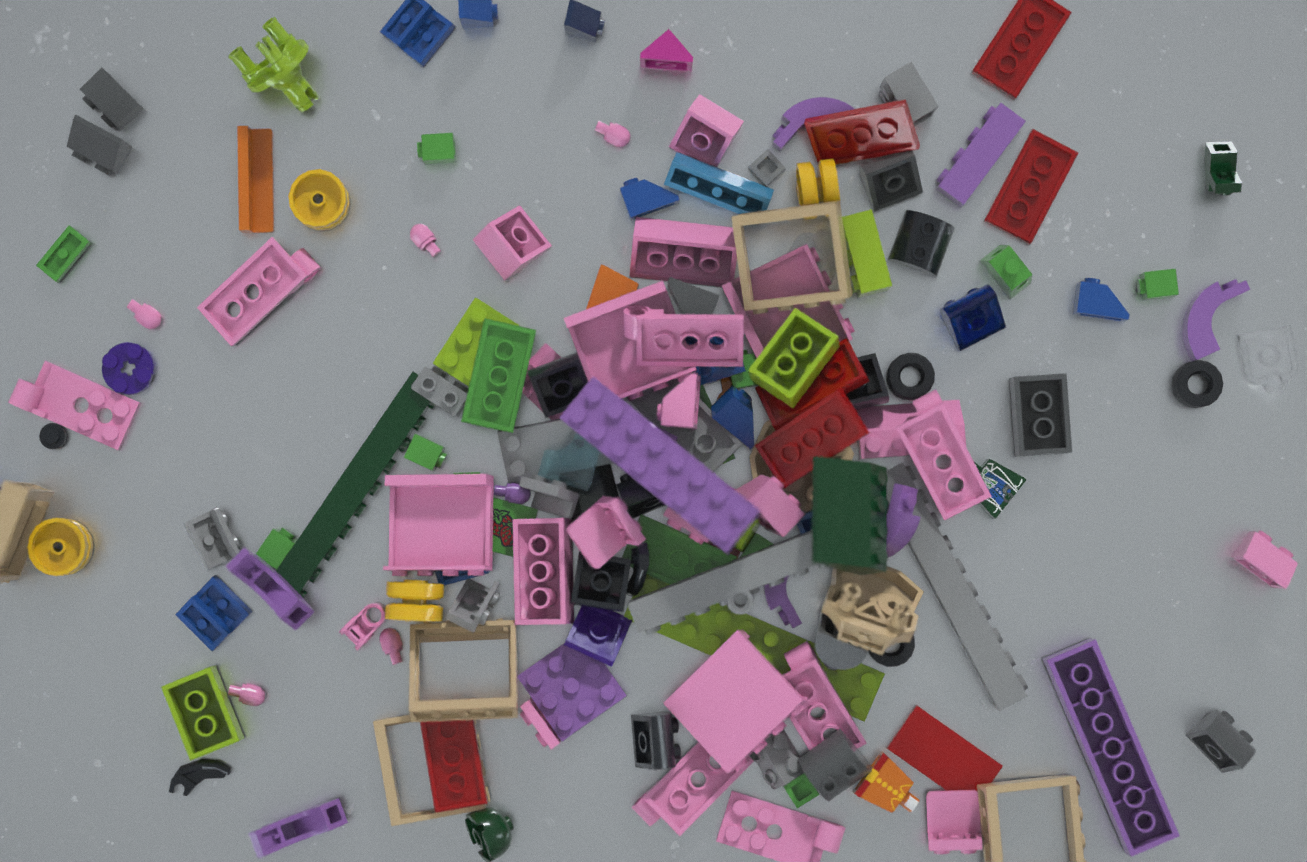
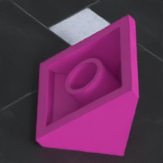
[640,29,693,72]

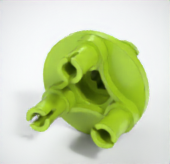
[228,17,319,112]

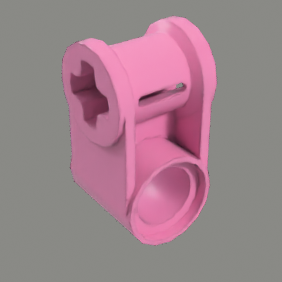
[339,602,387,651]

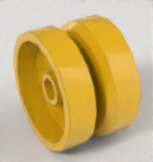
[796,159,840,221]
[288,169,350,231]
[27,518,94,576]
[385,580,444,621]

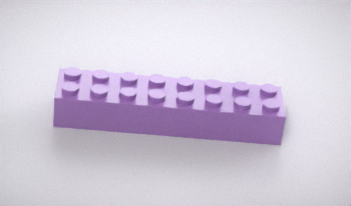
[560,377,761,555]
[1042,638,1180,857]

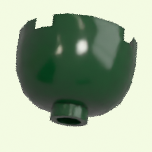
[465,808,514,862]

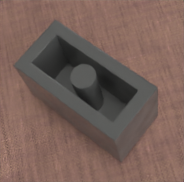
[80,67,144,130]

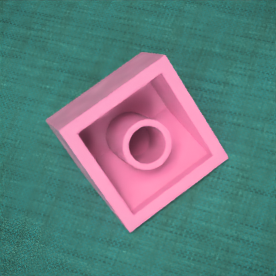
[669,94,744,167]
[473,205,552,280]
[657,374,701,429]
[735,475,805,537]
[1231,531,1298,589]

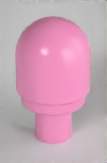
[595,121,630,147]
[410,224,441,257]
[127,299,162,329]
[379,628,403,665]
[228,683,265,706]

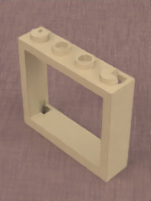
[731,201,852,314]
[0,480,54,583]
[409,618,518,722]
[373,714,490,826]
[977,774,1086,862]

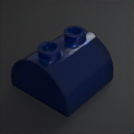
[940,284,1006,351]

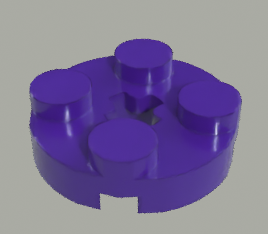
[102,342,156,395]

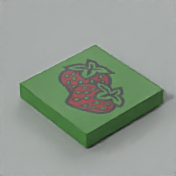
[493,497,538,557]

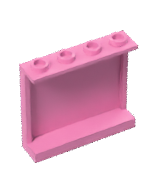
[721,244,855,358]
[563,281,697,401]
[383,474,494,576]
[663,629,808,773]

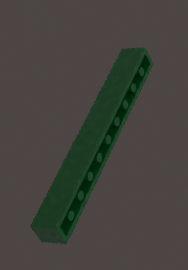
[276,372,436,599]

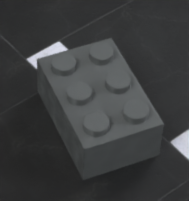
[1010,373,1072,457]

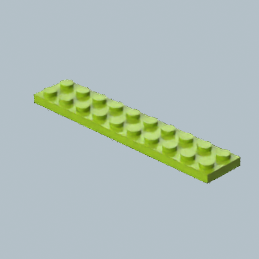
[624,574,885,722]

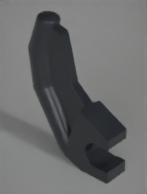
[626,542,650,596]
[169,759,231,796]

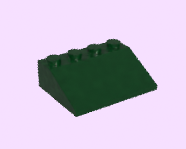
[812,456,888,575]

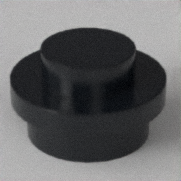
[39,423,66,449]

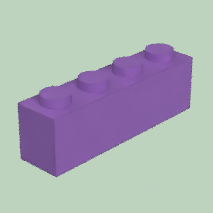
[936,103,1026,208]

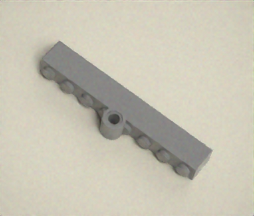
[627,530,825,635]

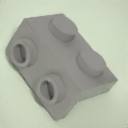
[411,366,468,416]
[519,474,580,519]
[184,507,240,571]
[446,579,500,633]
[750,730,804,790]

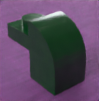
[1204,141,1242,196]

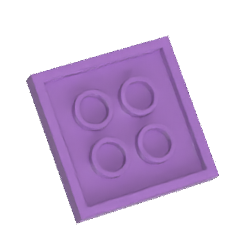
[518,644,627,742]

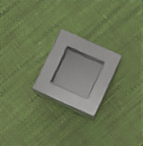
[748,149,786,186]

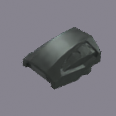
[559,464,619,523]

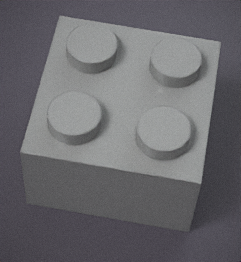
[879,62,938,126]

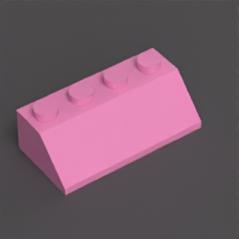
[629,217,737,287]
[856,400,966,460]
[513,518,574,625]

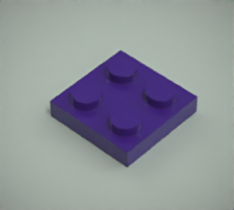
[564,606,632,667]

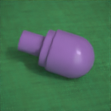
[493,482,531,504]

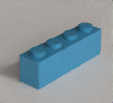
[664,152,774,214]

